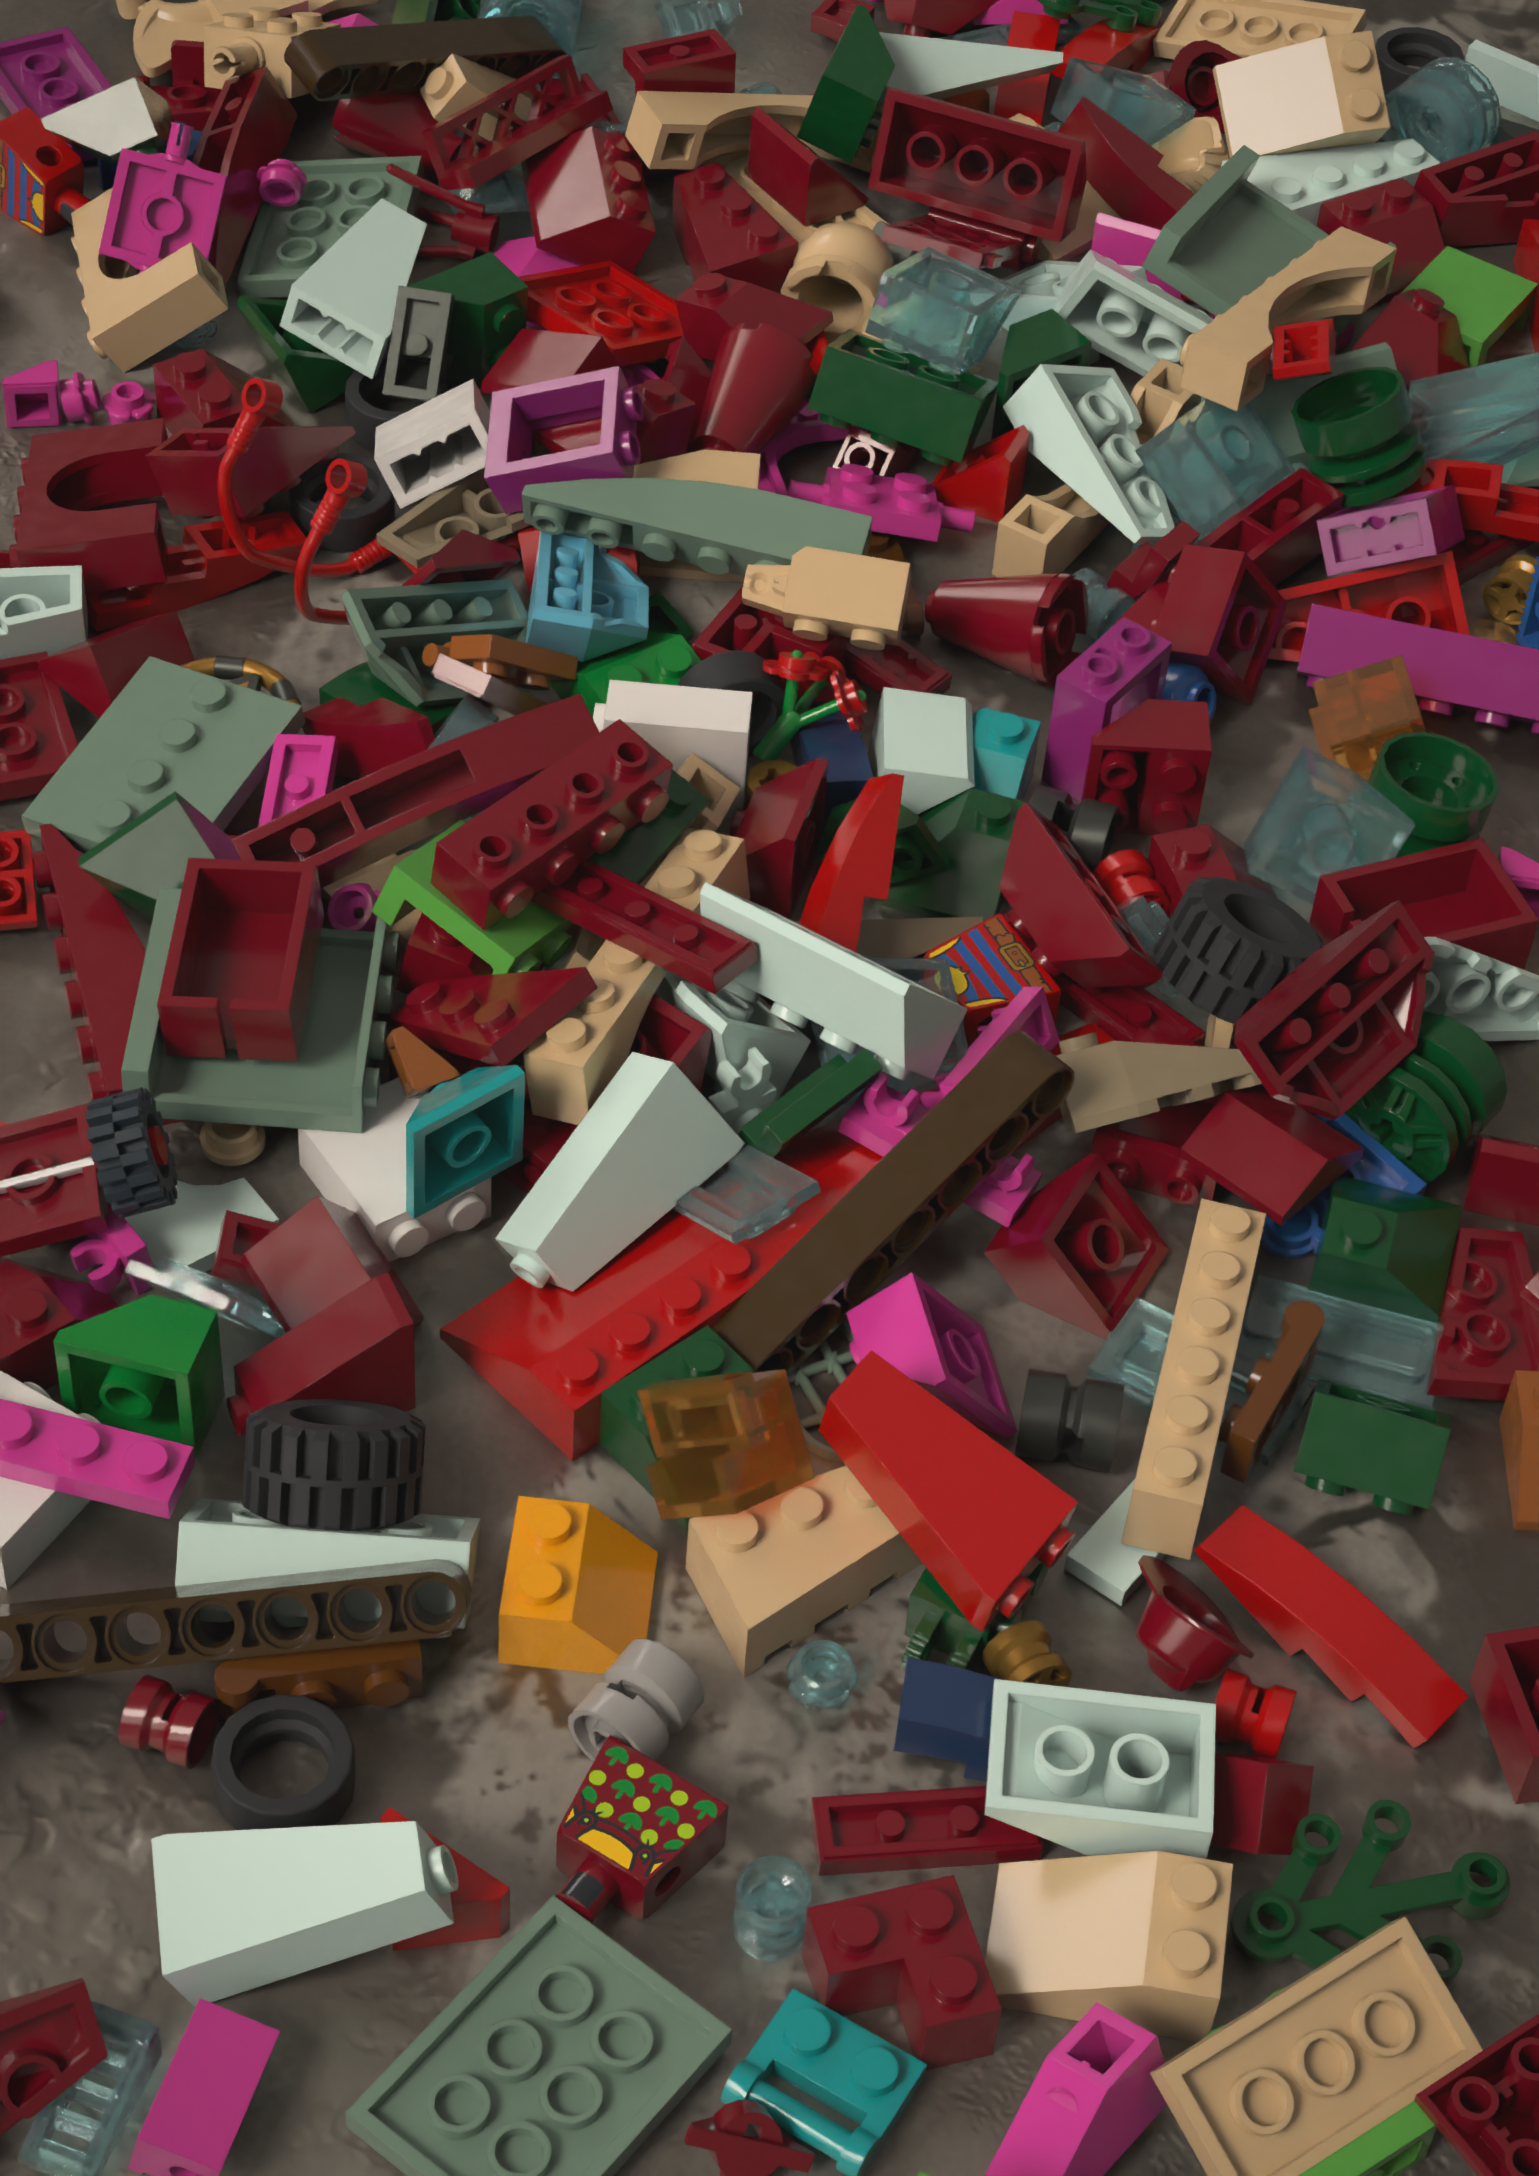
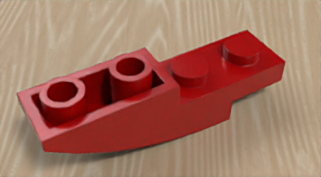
[1341,459,1539,542]

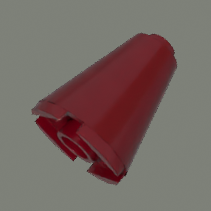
[332,93,463,179]
[693,323,819,454]
[925,572,1089,687]

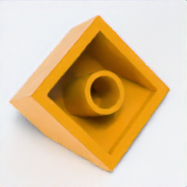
[498,1496,658,1675]

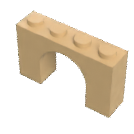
[71,187,229,373]

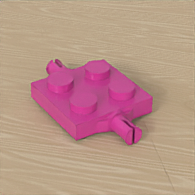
[99,122,227,273]
[788,464,975,542]

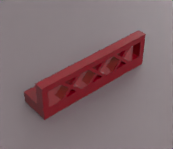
[421,55,613,190]

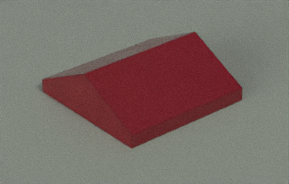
[402,529,521,586]
[1179,1084,1364,1226]

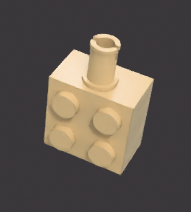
[204,7,341,98]

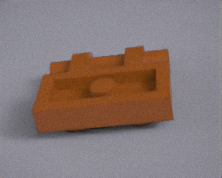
[422,634,578,691]

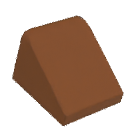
[385,1026,461,1098]

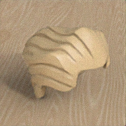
[1151,117,1230,194]

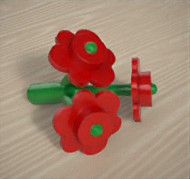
[752,650,868,762]

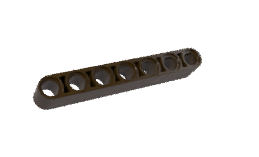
[284,15,566,101]
[711,1031,1075,1395]
[0,1559,472,1683]

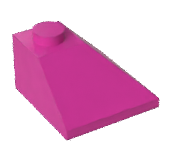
[846,1272,1018,1439]

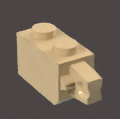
[742,546,911,650]

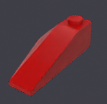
[1268,551,1470,662]

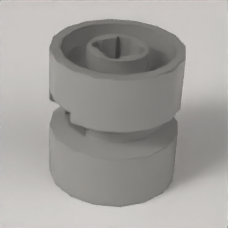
[568,1639,705,1762]

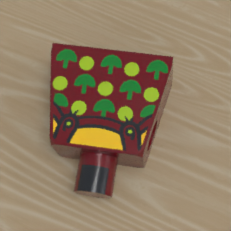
[555,1735,729,1924]

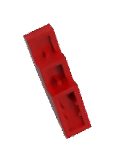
[993,11,1061,126]
[1050,17,1164,90]
[1272,319,1336,382]
[85,511,306,631]
[799,773,904,953]
[1194,1504,1469,1748]

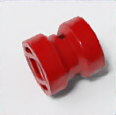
[1093,849,1170,934]
[1215,1668,1297,1759]

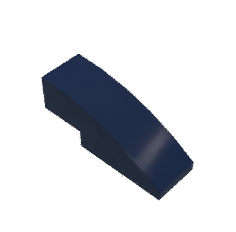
[790,704,873,817]
[894,1657,1002,1782]

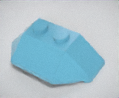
[526,531,649,662]

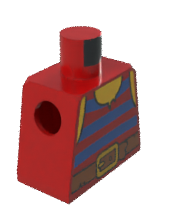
[0,107,91,235]
[920,913,1061,1051]

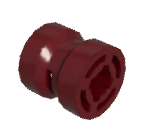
[118,1674,219,1770]

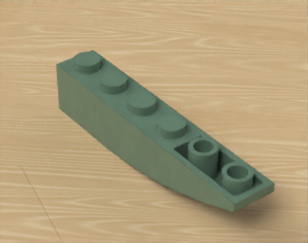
[522,478,873,577]

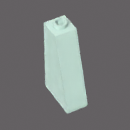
[280,198,427,379]
[495,1052,745,1291]
[151,1821,459,2007]

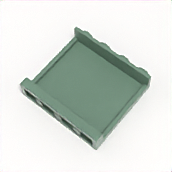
[1142,144,1396,353]
[121,887,400,1133]

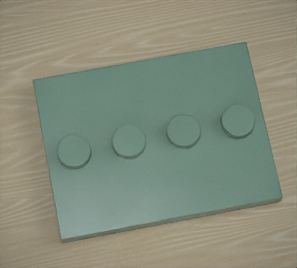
[237,156,425,298]
[21,656,306,853]
[345,1895,732,2176]

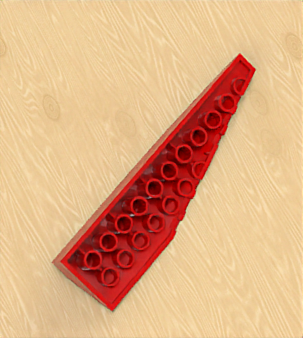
[439,1022,1116,1461]

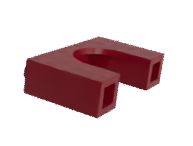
[9,418,168,592]

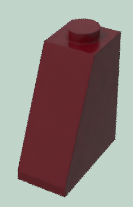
[227,1273,416,1437]

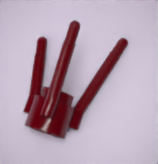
[386,164,500,260]

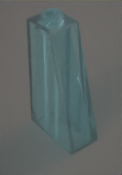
[1409,352,1539,465]

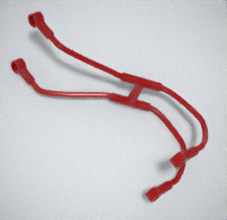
[217,378,534,625]

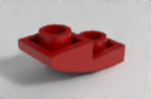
[0,830,38,931]

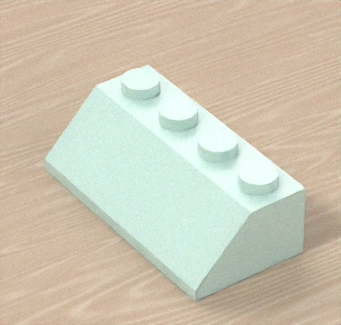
[1054,249,1273,377]
[700,882,967,1081]
[175,1498,481,1638]

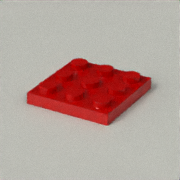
[519,260,684,368]

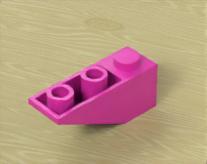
[984,2002,1167,2176]

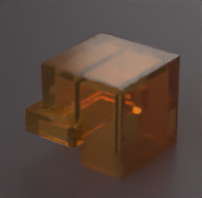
[1309,655,1426,804]
[637,1369,815,1520]

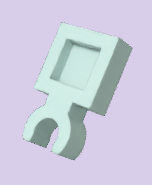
[708,1047,777,1135]

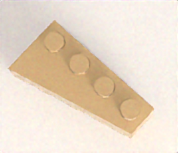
[686,1466,922,1679]

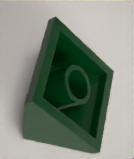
[236,295,355,414]

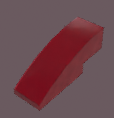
[1057,96,1195,230]
[302,697,437,779]

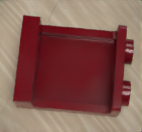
[623,29,736,179]
[1091,1027,1234,1209]

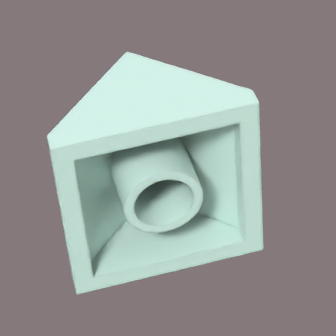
[868,687,975,815]

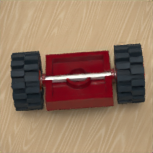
[0,1087,178,1257]

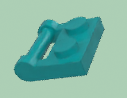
[720,1988,927,2176]

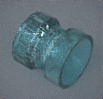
[1073,567,1135,641]
[732,1855,812,1961]

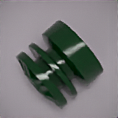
[1291,367,1429,507]
[1348,732,1500,865]
[1345,1012,1507,1182]

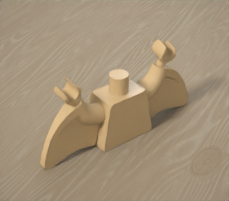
[116,0,382,77]

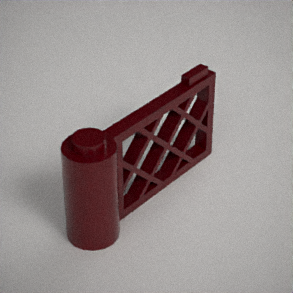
[881,206,1042,272]

